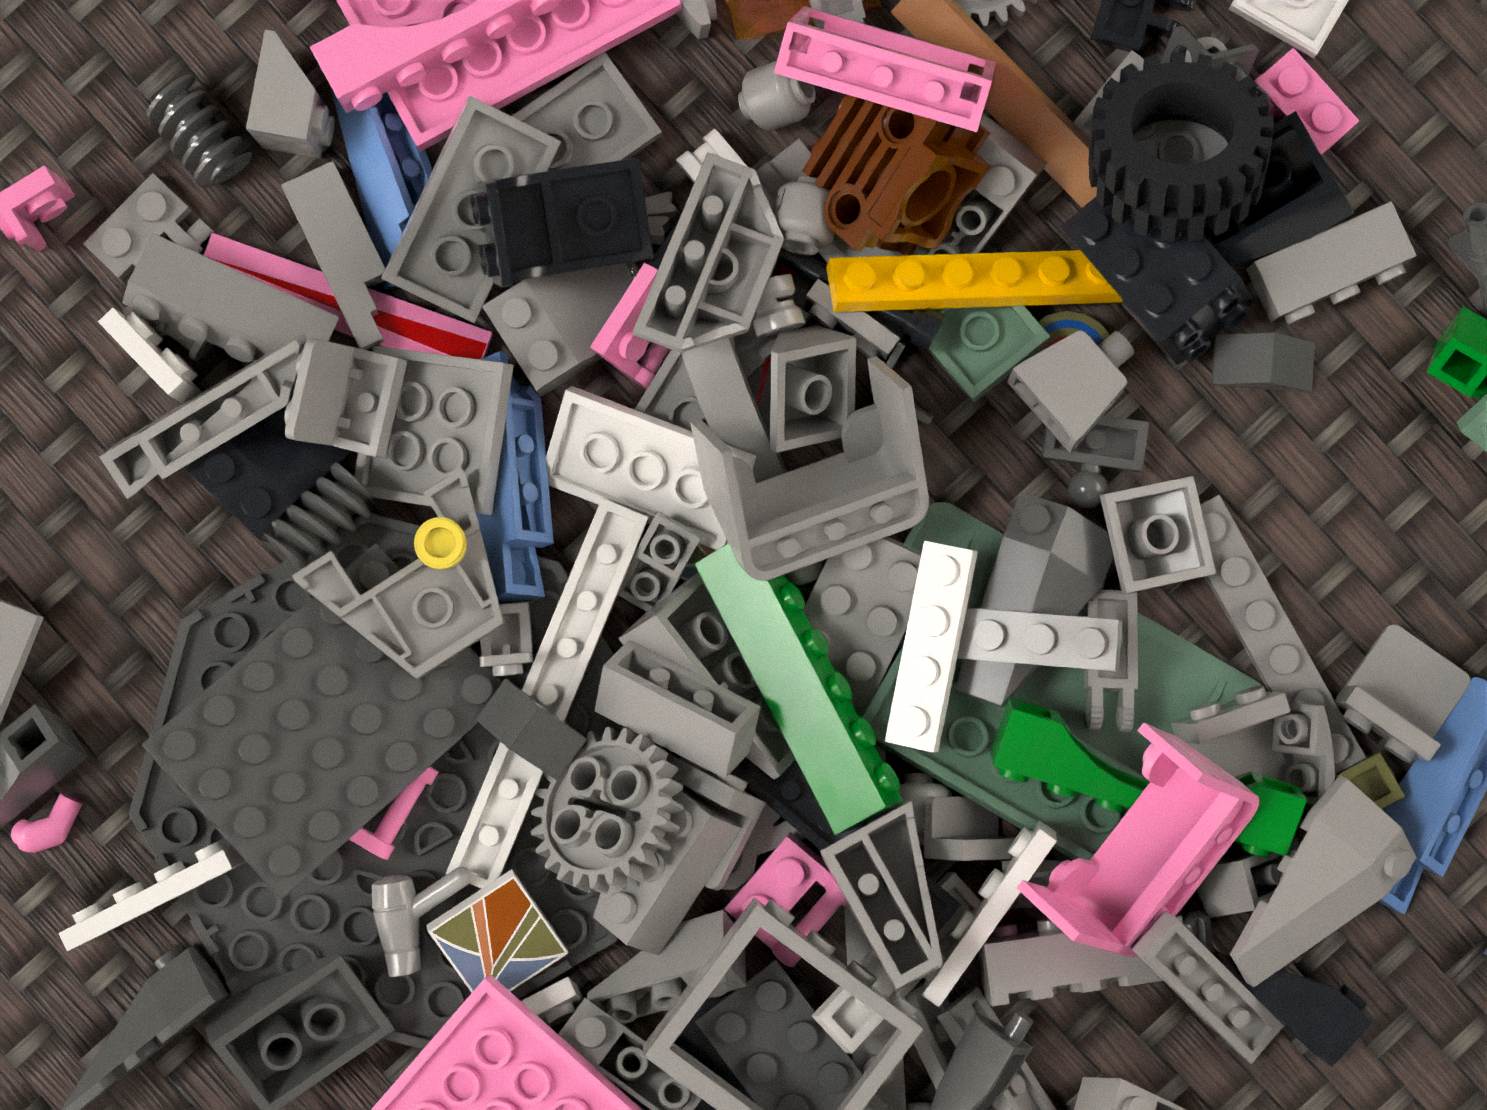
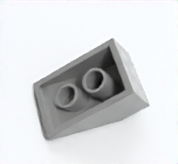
[482,262,637,397]

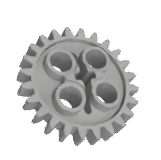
[531,727,684,894]

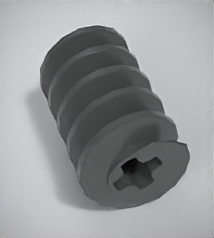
[146,73,252,188]
[263,463,374,571]

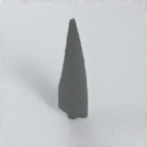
[930,1011,1034,1110]

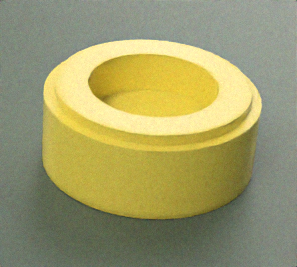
[414,517,467,570]

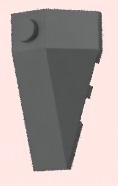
[955,492,1114,708]
[60,944,231,1110]

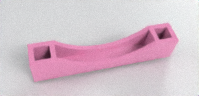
[310,0,560,113]

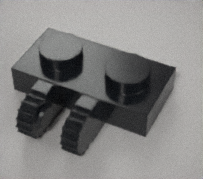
[1090,0,1196,54]

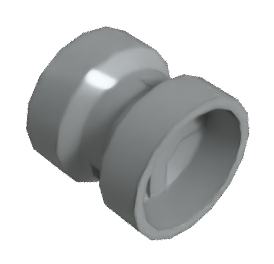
[753,274,806,338]

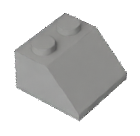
[246,30,335,159]
[770,325,856,453]

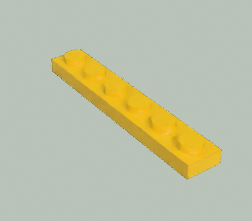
[826,250,1123,312]

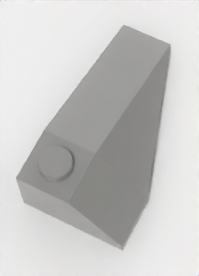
[618,572,795,779]
[1230,775,1417,987]

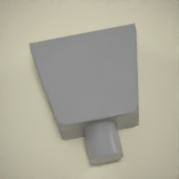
[1007,330,1134,453]

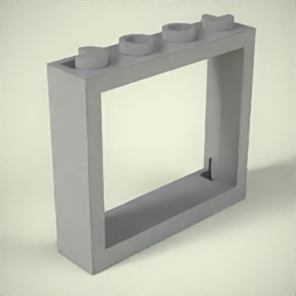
[643,897,924,1110]

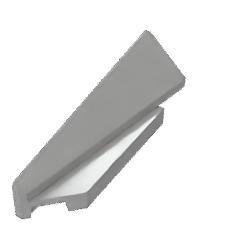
[99,333,307,499]

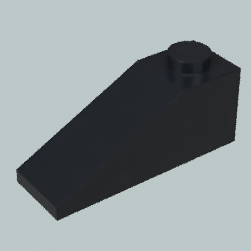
[1214,951,1373,1067]

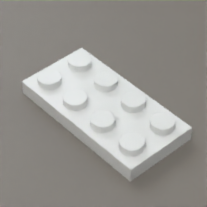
[546,386,757,550]

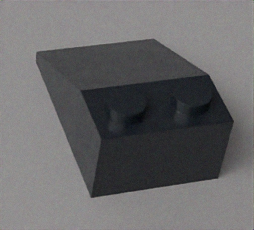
[186,405,356,543]

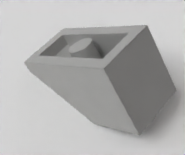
[1197,838,1300,918]

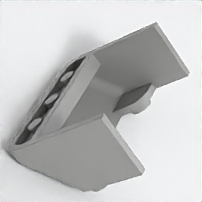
[690,356,929,581]

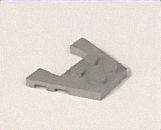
[292,468,504,679]

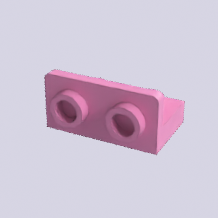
[1254,48,1359,155]
[0,166,75,252]

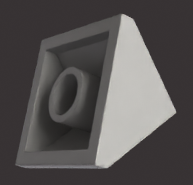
[1100,476,1216,594]

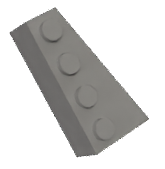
[978,914,1183,1007]

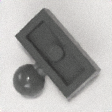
[1041,415,1149,509]

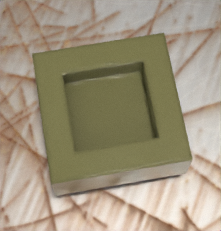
[1335,751,1405,809]

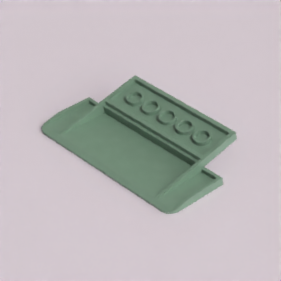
[862,502,1266,861]

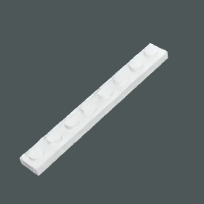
[446,498,649,889]

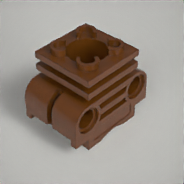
[802,95,991,256]

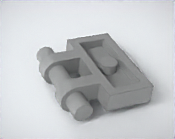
[83,173,214,281]

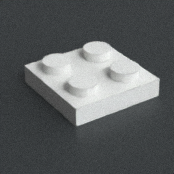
[98,308,202,403]

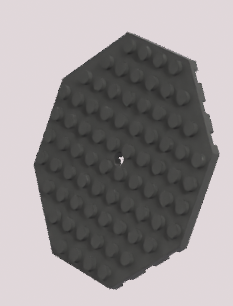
[129,513,666,1049]

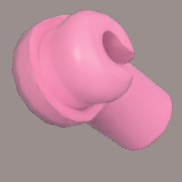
[11,793,83,853]

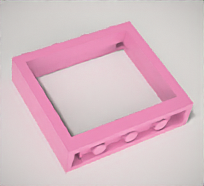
[774,6,996,132]

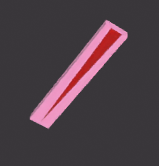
[203,233,493,360]

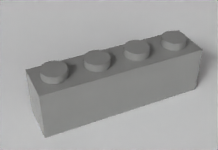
[122,233,339,362]

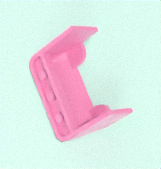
[1017,723,1259,957]

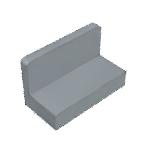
[924,796,1016,861]

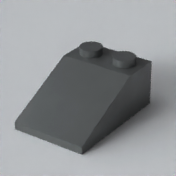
[202,951,395,1110]

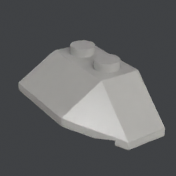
[633,152,784,353]

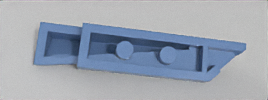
[329,84,432,290]
[477,351,554,603]
[1378,677,1487,915]

